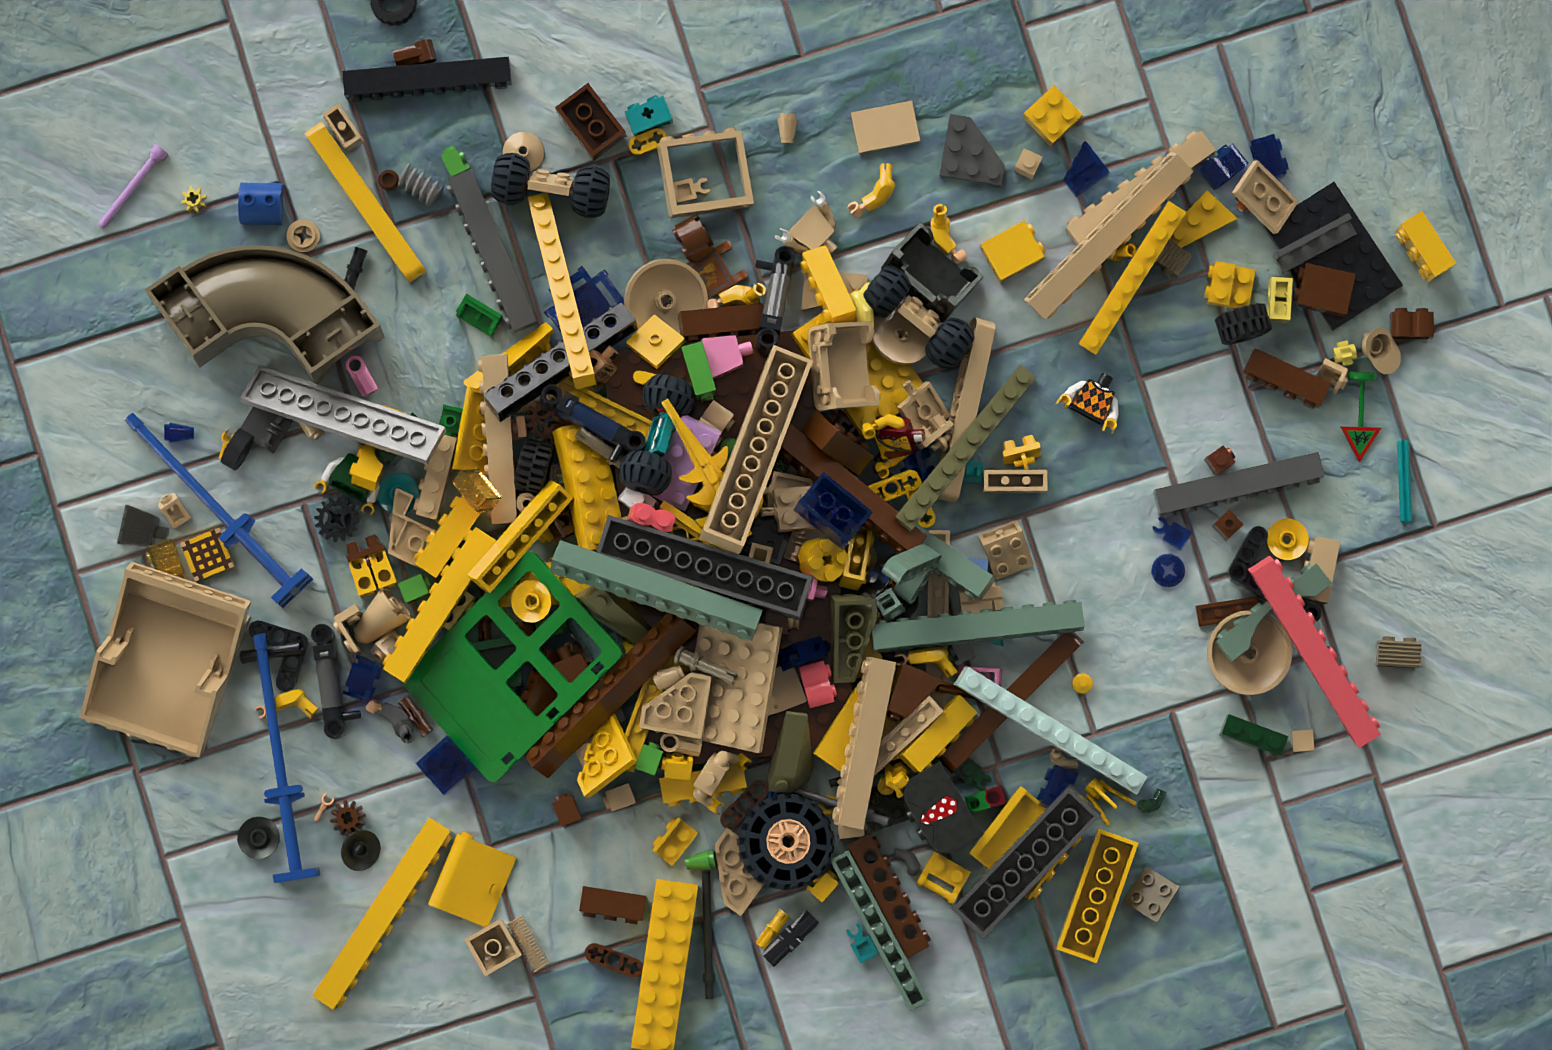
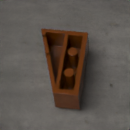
[801,410,874,475]

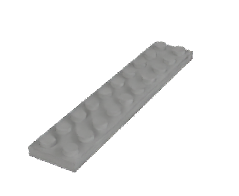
[240,365,446,465]

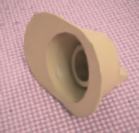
[1361,327,1401,374]

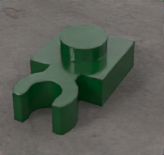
[953,758,992,790]

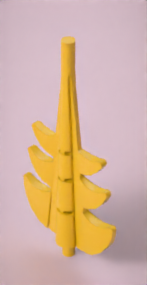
[661,399,763,537]

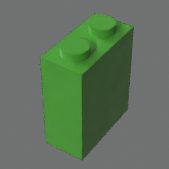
[682,341,717,402]

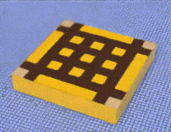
[180,528,235,582]

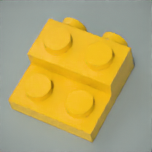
[1204,261,1256,309]

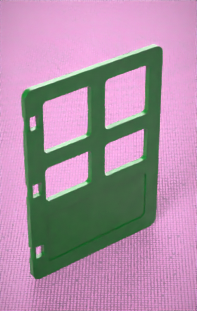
[403,552,623,782]

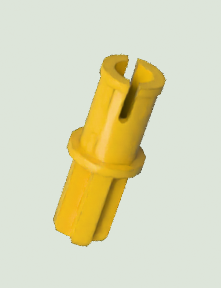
[756,909,790,949]

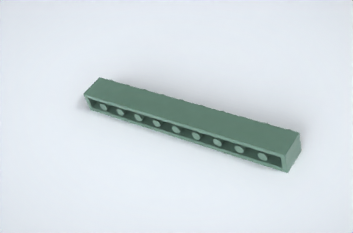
[549,540,763,641]
[871,600,1085,654]

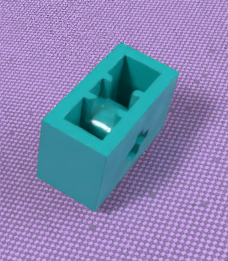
[625,95,673,136]

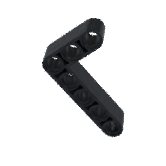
[1227,526,1321,622]

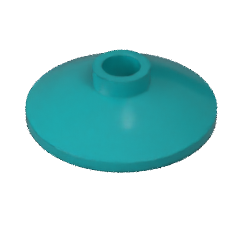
[377,473,419,513]

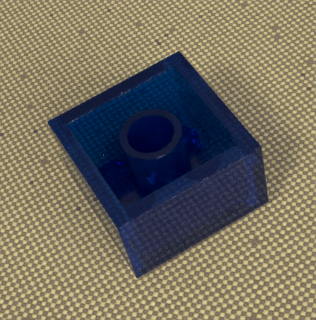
[415,735,476,796]

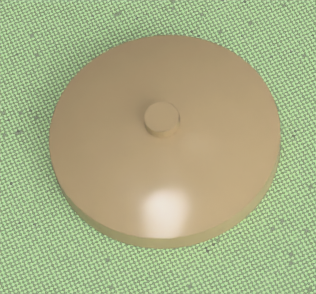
[624,259,708,334]
[1207,611,1292,695]

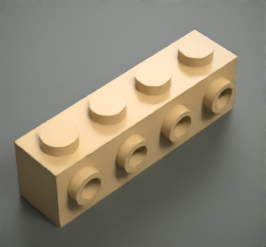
[413,435,457,522]

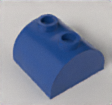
[238,182,284,225]

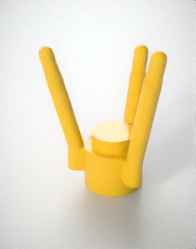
[1084,778,1136,826]

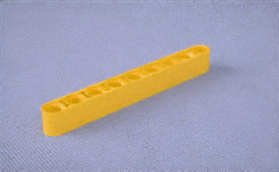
[304,121,427,283]

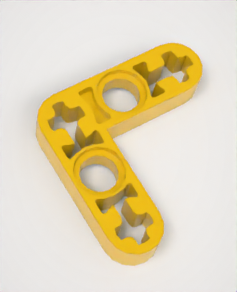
[867,470,936,528]

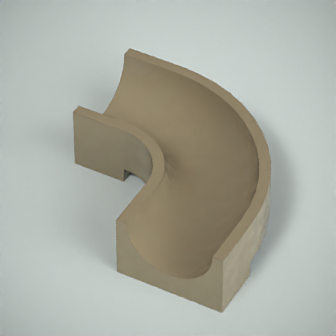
[145,245,385,385]

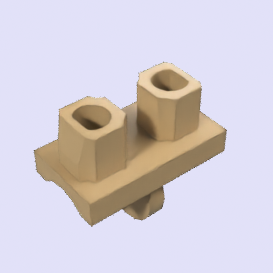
[917,414,954,451]

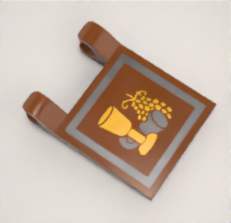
[686,241,748,299]

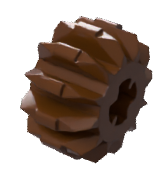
[330,800,366,835]

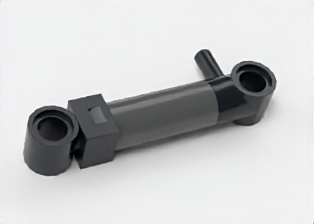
[755,246,795,356]
[311,624,361,739]

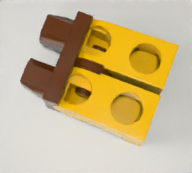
[346,534,398,598]

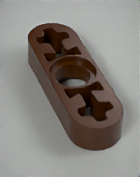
[720,780,769,829]
[585,943,643,977]

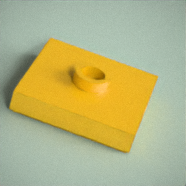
[626,315,685,369]

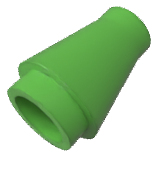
[685,849,717,870]

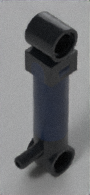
[540,384,646,463]

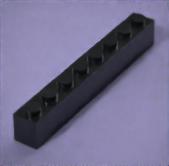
[342,56,512,102]

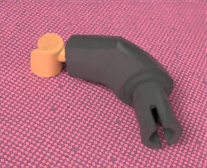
[365,699,415,743]

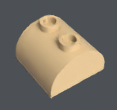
[464,918,522,977]

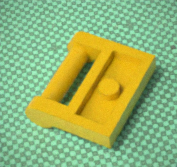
[916,851,971,905]

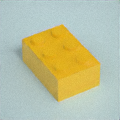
[1395,211,1456,283]

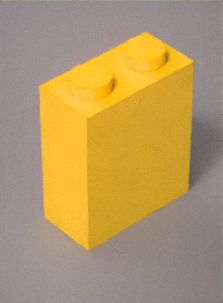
[980,220,1046,283]

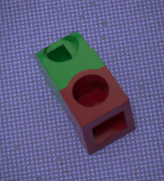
[965,785,1007,813]

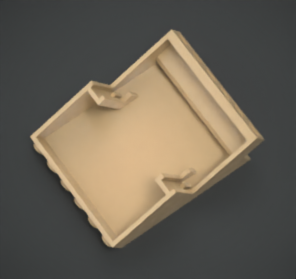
[80,561,251,758]

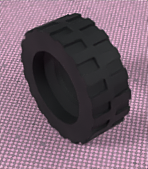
[370,0,417,26]

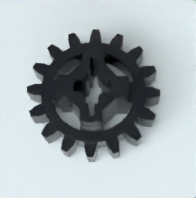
[314,496,360,542]

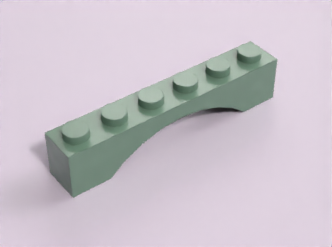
[1215,563,1332,662]

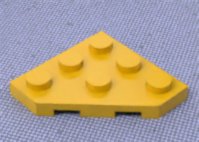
[577,713,637,798]

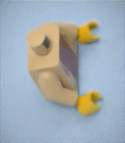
[693,751,751,814]

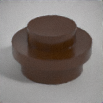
[378,170,399,191]

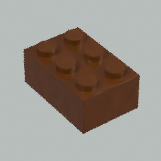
[555,83,627,161]

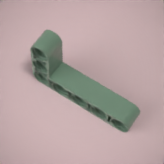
[882,543,942,604]

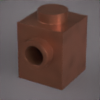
[1204,445,1236,475]

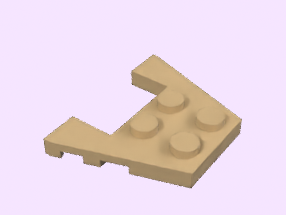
[387,488,436,568]

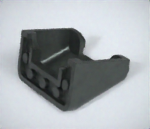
[881,222,983,322]

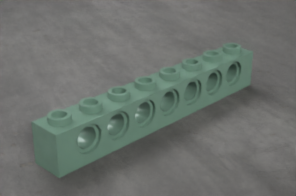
[830,850,929,1011]

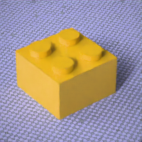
[1022,85,1083,147]

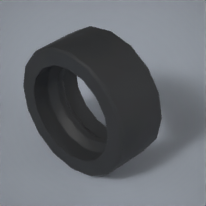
[221,429,255,471]

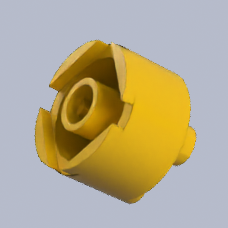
[798,538,848,582]

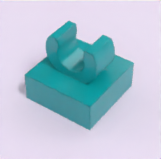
[962,461,984,484]

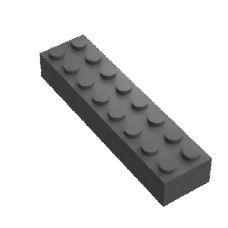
[952,784,1101,938]

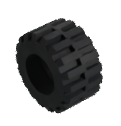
[1215,303,1272,345]
[514,438,554,494]

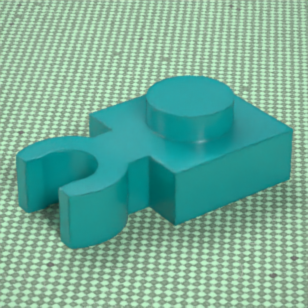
[846,924,879,964]

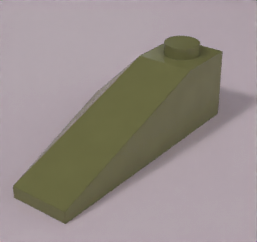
[575,586,652,645]
[830,594,877,683]
[767,711,813,794]

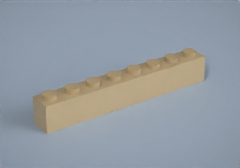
[1065,130,1216,246]
[478,354,518,524]
[832,657,896,830]

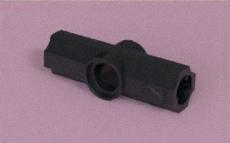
[761,910,819,967]

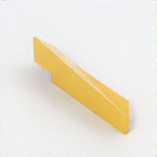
[463,322,554,389]

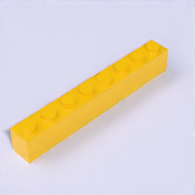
[1079,201,1186,355]
[382,527,497,684]

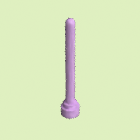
[99,144,168,228]

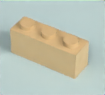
[983,470,1048,493]
[1303,536,1341,604]

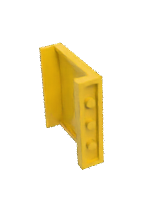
[969,786,1082,900]

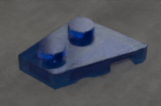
[1063,141,1110,197]

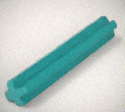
[1397,440,1412,523]

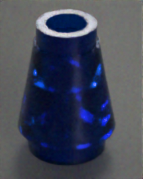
[164,422,194,443]

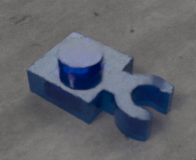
[1152,517,1192,551]

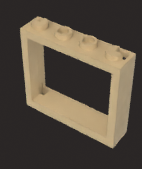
[657,128,754,219]

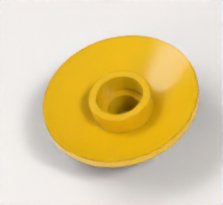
[1267,518,1309,560]
[511,580,552,623]

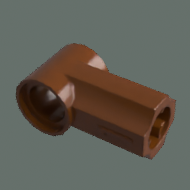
[393,39,437,66]

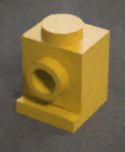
[661,752,693,780]
[806,869,839,902]

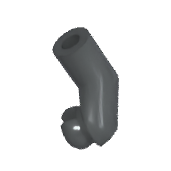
[894,848,920,876]

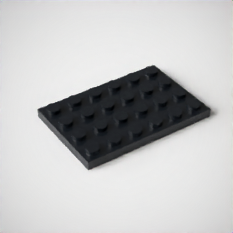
[1264,181,1403,331]

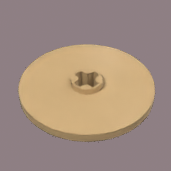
[872,308,930,365]

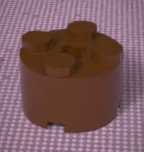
[672,214,716,262]

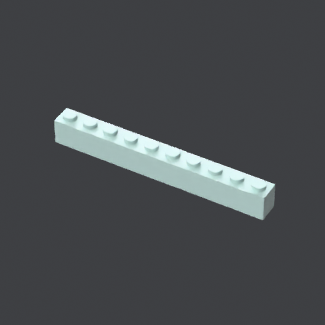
[954,666,1147,795]

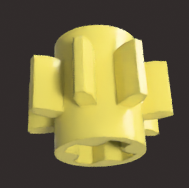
[181,186,207,213]
[1333,340,1357,367]

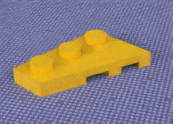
[1169,190,1238,248]

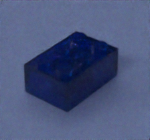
[794,472,873,550]

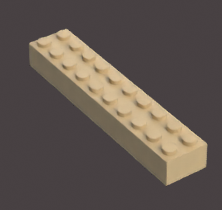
[699,345,813,554]

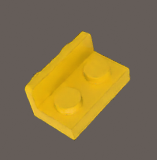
[652,817,698,866]

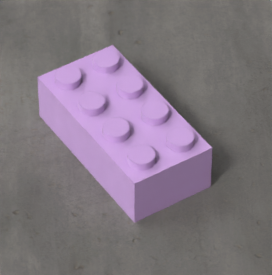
[652,415,722,511]

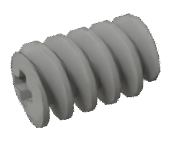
[398,163,445,206]

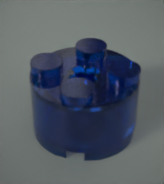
[342,654,383,702]

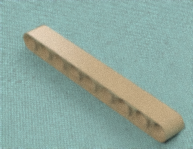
[938,317,996,503]

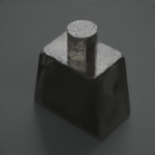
[117,505,170,547]

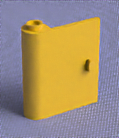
[428,831,517,927]

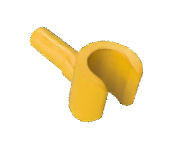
[218,429,234,459]

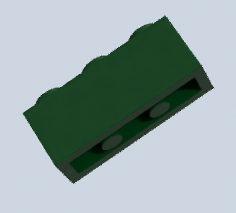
[1219,714,1288,757]

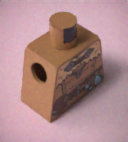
[568,345,618,394]

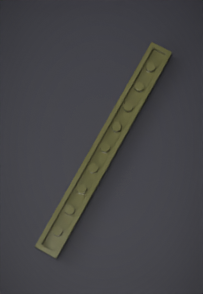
[894,364,1037,532]

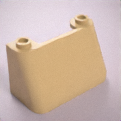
[808,321,880,411]

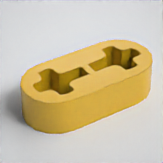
[628,128,666,156]

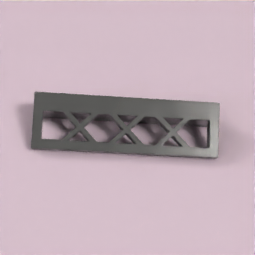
[1273,213,1357,274]

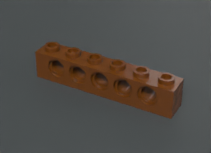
[847,834,931,958]

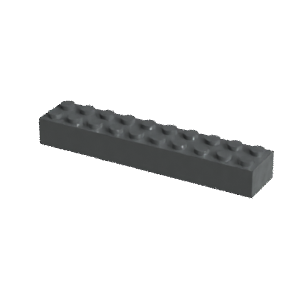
[596,515,813,621]

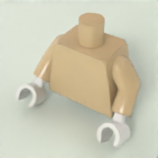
[775,191,838,255]

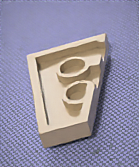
[801,272,868,311]

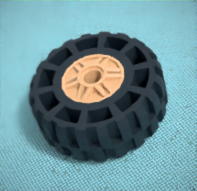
[737,794,834,890]

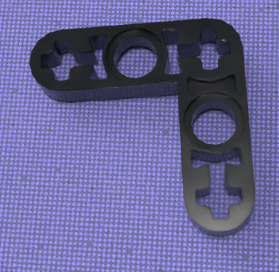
[249,620,309,692]

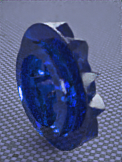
[1151,554,1185,587]

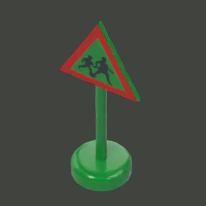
[1340,372,1381,463]

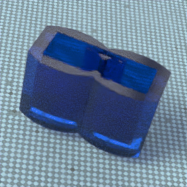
[1199,144,1248,191]

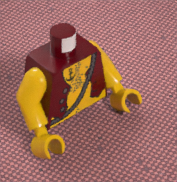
[862,414,925,478]

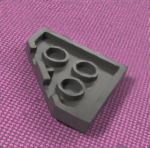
[939,114,1005,187]

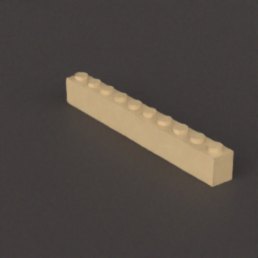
[1023,152,1194,320]

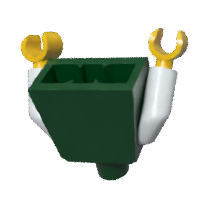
[314,453,380,515]

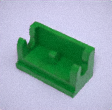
[456,294,503,337]

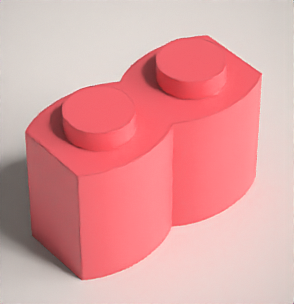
[627,503,676,533]
[799,661,837,709]

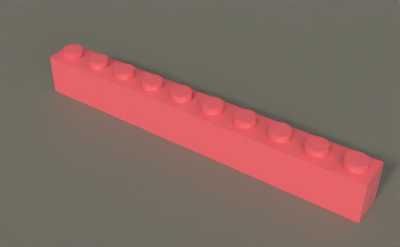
[1248,556,1381,748]

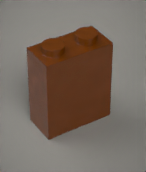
[1293,263,1356,317]

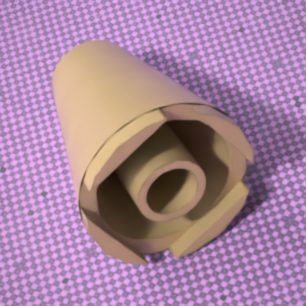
[353,587,411,644]

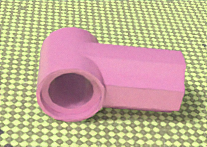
[346,356,378,398]

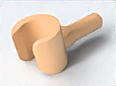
[314,793,334,822]

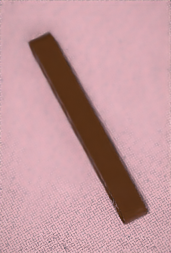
[937,632,1084,773]

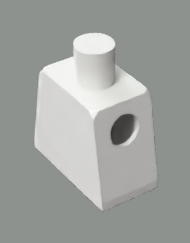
[617,487,660,510]

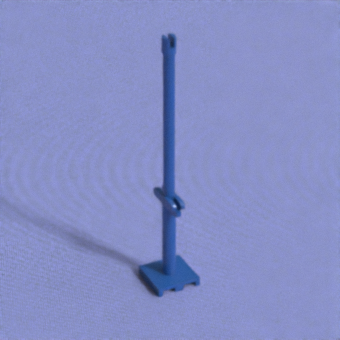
[124,413,313,608]
[253,634,320,883]

